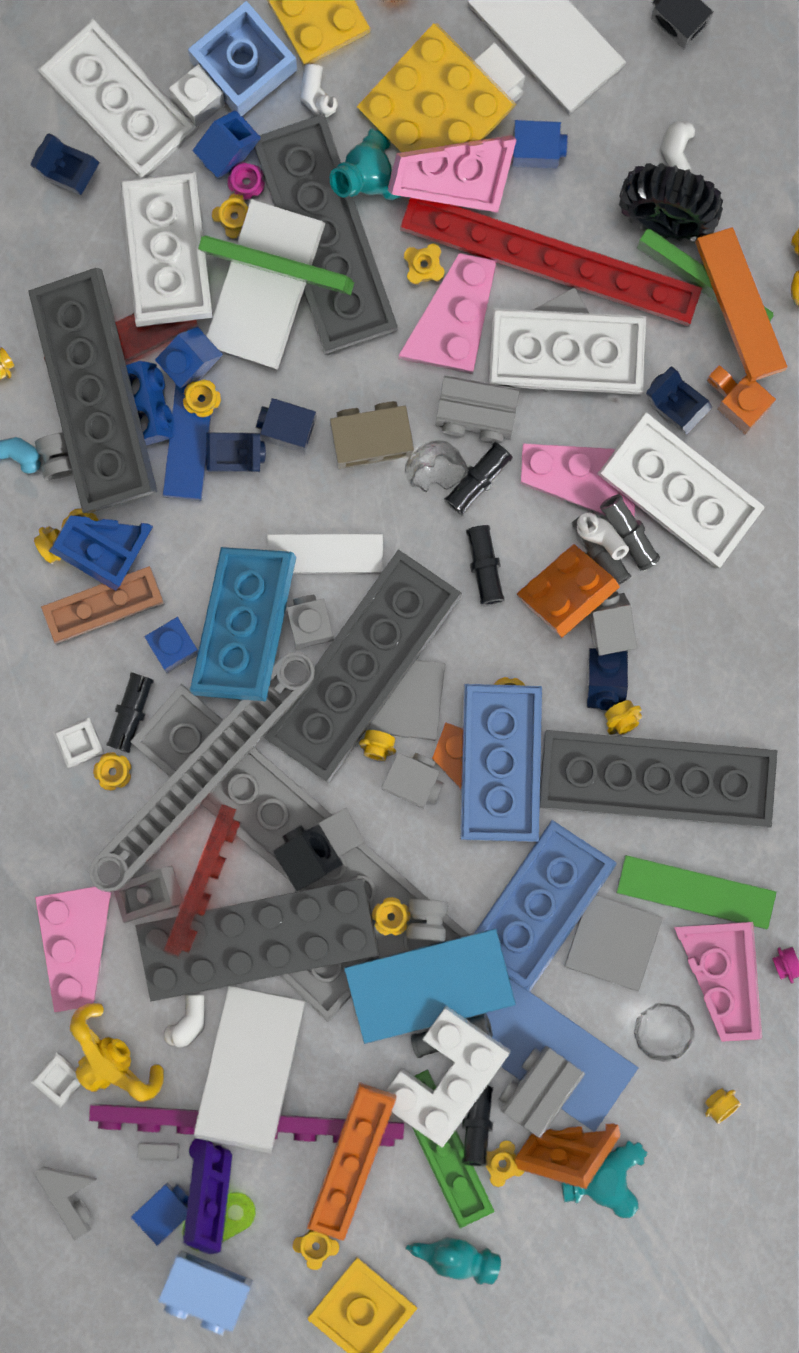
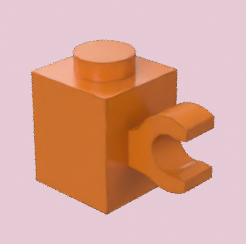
[706,365,776,435]

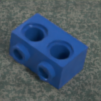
[126,361,173,446]

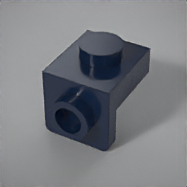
[30,133,100,195]
[646,366,713,435]
[206,432,266,472]
[587,648,628,711]

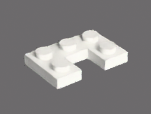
[386,1005,511,1148]

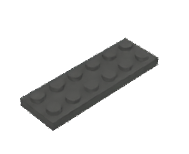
[254,114,398,354]
[28,267,157,514]
[264,549,462,783]
[540,730,778,828]
[135,878,380,1001]

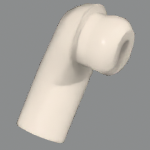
[300,64,337,118]
[661,120,695,172]
[577,513,629,560]
[164,995,204,1048]

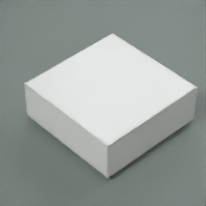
[53,718,104,769]
[31,1052,81,1108]

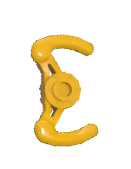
[69,1003,164,1102]

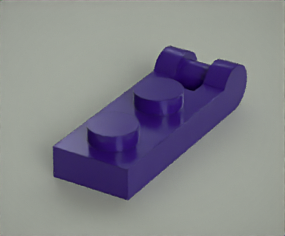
[183,1138,232,1255]

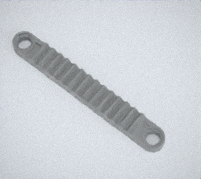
[89,652,315,892]

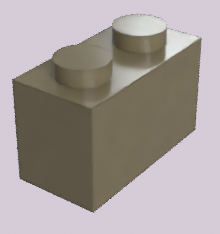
[330,401,414,469]

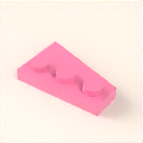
[388,135,517,212]
[398,253,497,374]
[520,444,635,517]
[35,887,112,1013]
[674,922,762,1042]

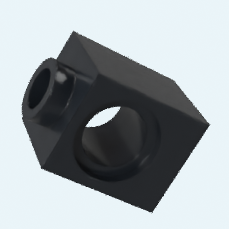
[651,0,713,49]
[273,825,343,892]

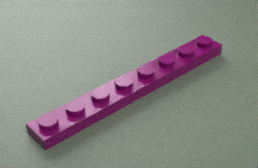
[89,1104,404,1146]

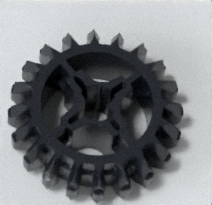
[619,163,723,241]

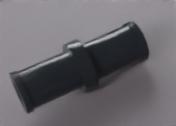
[444,442,513,515]
[466,525,505,606]
[106,672,154,753]
[462,1085,494,1166]

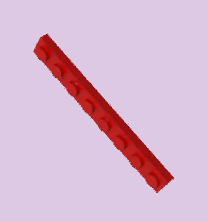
[400,198,702,326]

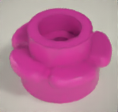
[227,163,265,200]
[772,946,799,984]

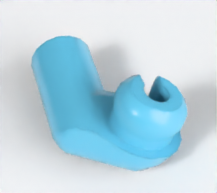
[0,437,41,474]

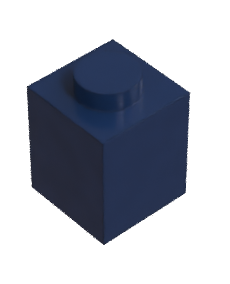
[256,398,317,454]

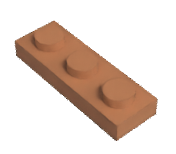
[41,566,164,644]

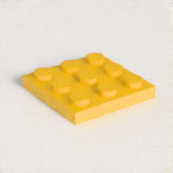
[356,23,517,153]

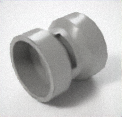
[35,432,73,480]
[406,899,448,941]

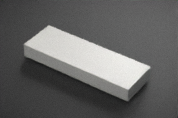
[267,534,383,574]

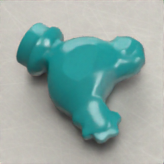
[329,129,401,200]
[561,1141,647,1218]
[405,1237,501,1285]

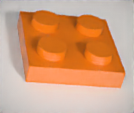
[517,544,620,638]

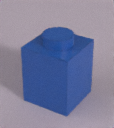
[192,110,261,178]
[512,120,568,169]
[155,327,223,388]
[144,616,198,674]
[131,1182,189,1246]

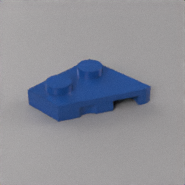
[49,515,153,591]

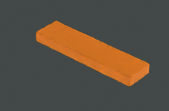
[695,227,788,382]
[307,1082,396,1241]

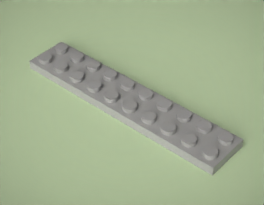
[130,684,470,958]

